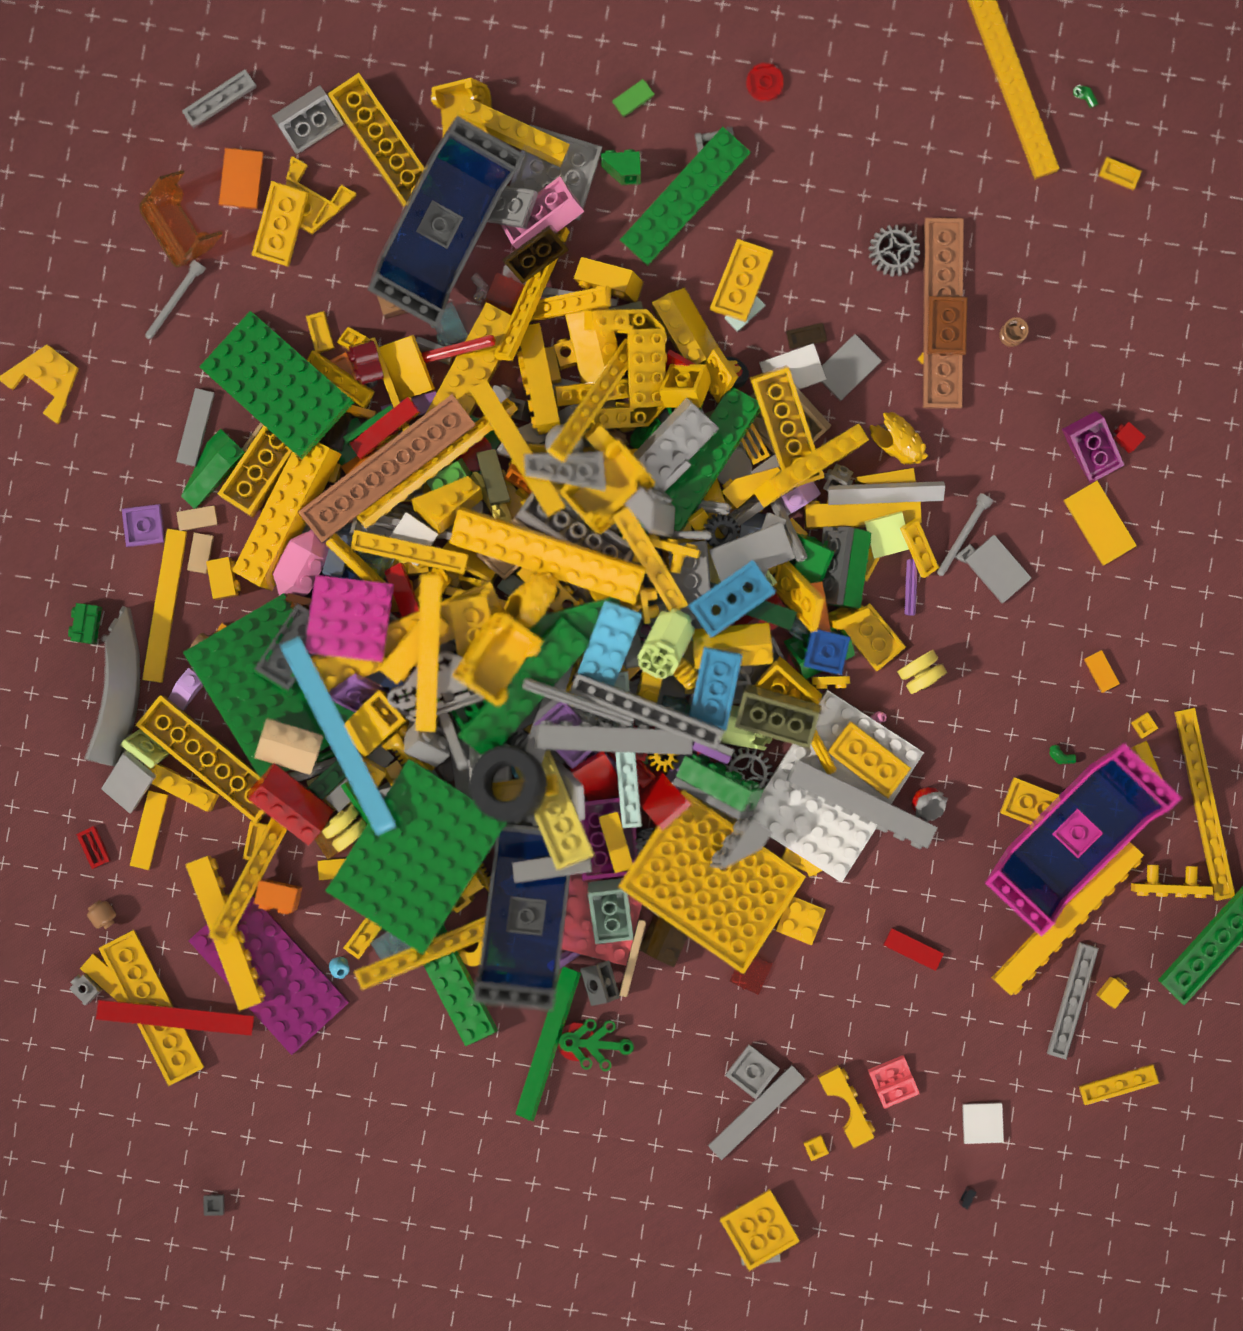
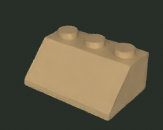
[254,719,323,775]

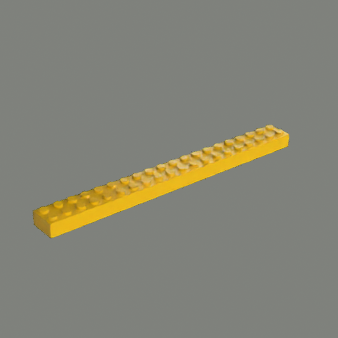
[968,0,1059,179]

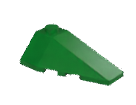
[181,429,245,509]

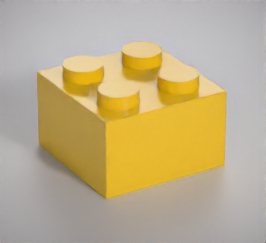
[659,364,711,408]

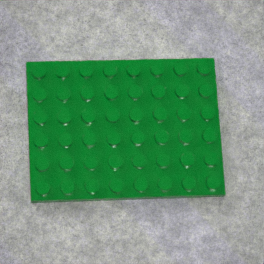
[183,593,355,778]
[326,759,507,955]

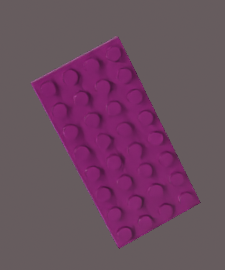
[189,895,349,1055]

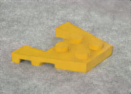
[286,156,356,234]
[0,345,79,424]

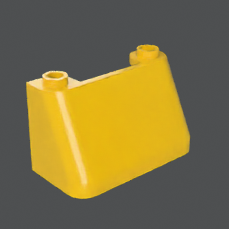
[431,78,492,164]
[560,439,655,534]
[452,613,543,707]

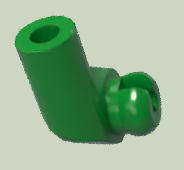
[1073,85,1099,108]
[1049,745,1076,764]

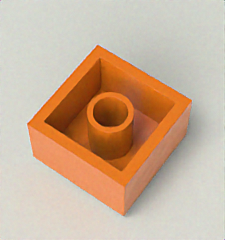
[254,879,303,914]

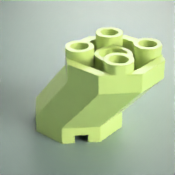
[638,609,695,679]
[721,705,772,751]

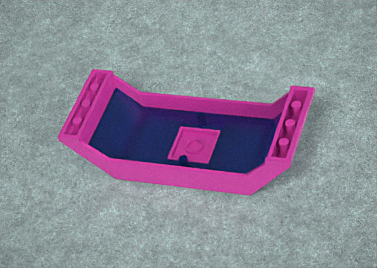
[985,743,1181,937]

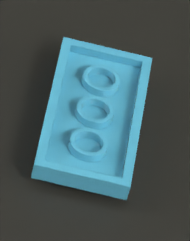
[578,600,642,686]

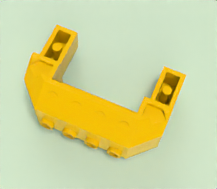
[584,309,667,428]

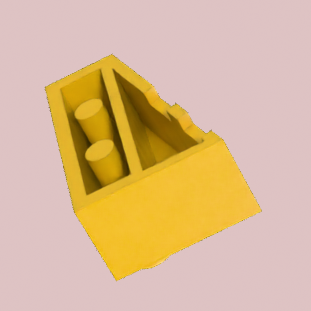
[574,257,644,303]
[411,476,483,535]

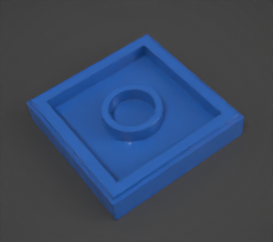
[803,629,850,675]

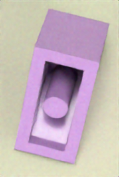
[780,481,821,514]
[168,668,203,711]

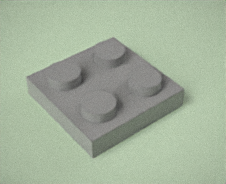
[725,1044,780,1099]

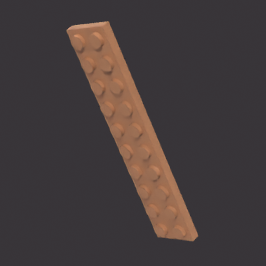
[923,218,963,409]
[298,394,476,543]

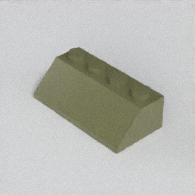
[735,684,822,749]

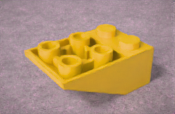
[344,690,409,758]

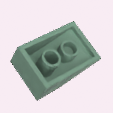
[588,878,634,944]

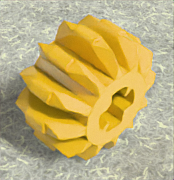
[673,657,698,690]
[647,753,680,772]

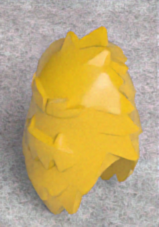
[869,412,928,464]
[504,572,559,629]

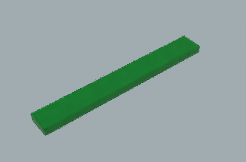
[515,966,581,1121]

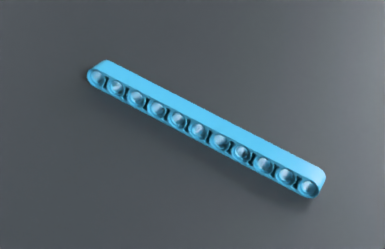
[280,636,395,836]

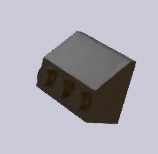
[503,225,569,284]
[639,914,688,967]

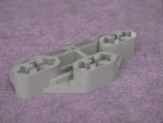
[388,651,485,722]

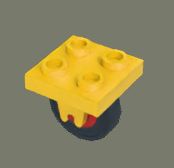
[704,348,749,403]

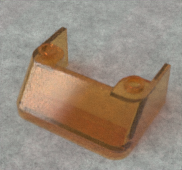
[139,170,223,268]

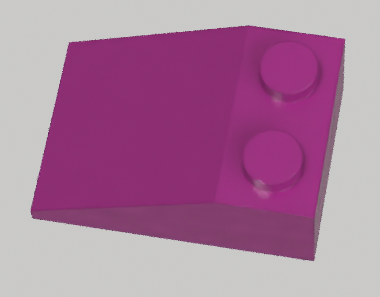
[1062,411,1124,483]

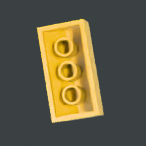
[652,288,719,364]
[565,307,625,383]
[692,623,773,670]

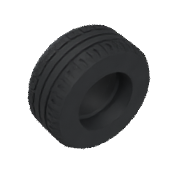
[469,745,547,822]

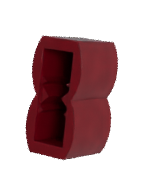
[347,340,384,385]

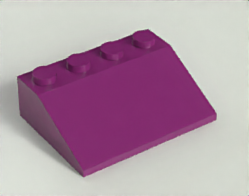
[580,798,638,880]

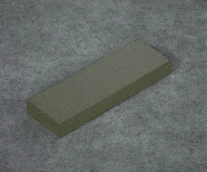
[476,449,510,506]

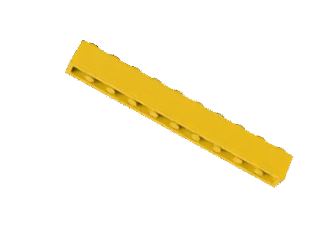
[991,842,1144,995]

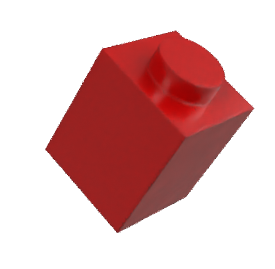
[1113,422,1146,453]

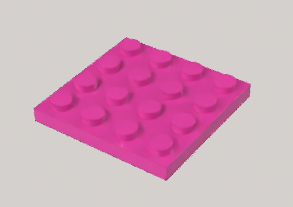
[305,576,394,662]

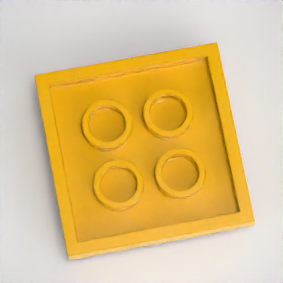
[720,1189,800,1271]

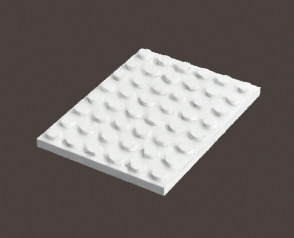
[750,690,924,882]

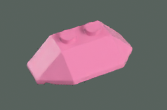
[272,529,329,597]

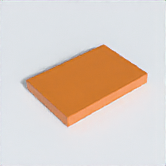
[219,148,264,210]

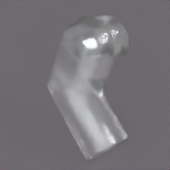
[471,273,488,302]

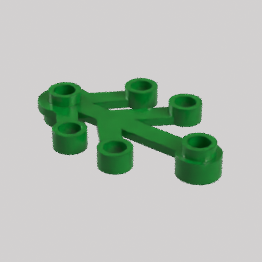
[559,1018,634,1071]

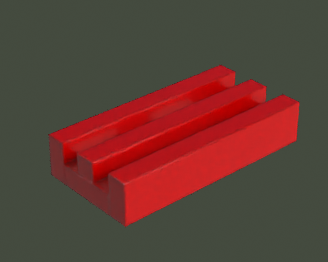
[76,826,111,869]

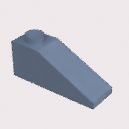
[322,523,353,578]

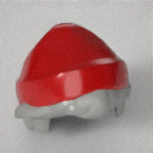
[912,787,948,822]

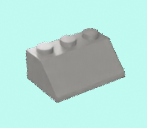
[272,85,344,154]
[625,487,675,537]

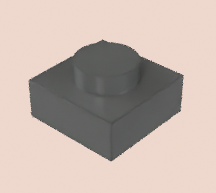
[204,1194,225,1216]

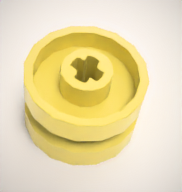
[897,650,947,694]
[321,804,367,852]

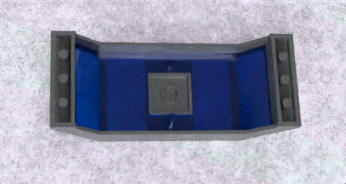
[367,116,525,328]
[473,813,571,1011]

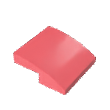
[868,1055,920,1109]

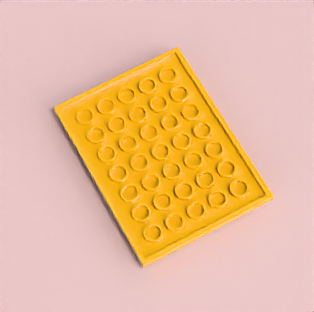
[618,790,806,974]

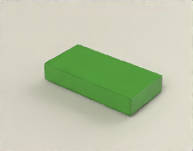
[612,79,654,118]

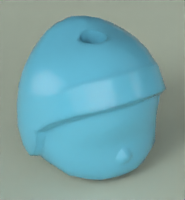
[329,957,350,979]

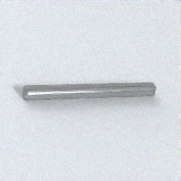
[523,678,634,726]

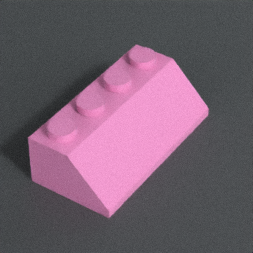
[501,176,584,249]

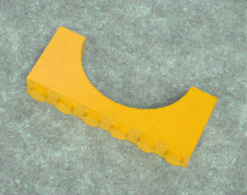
[754,423,869,508]

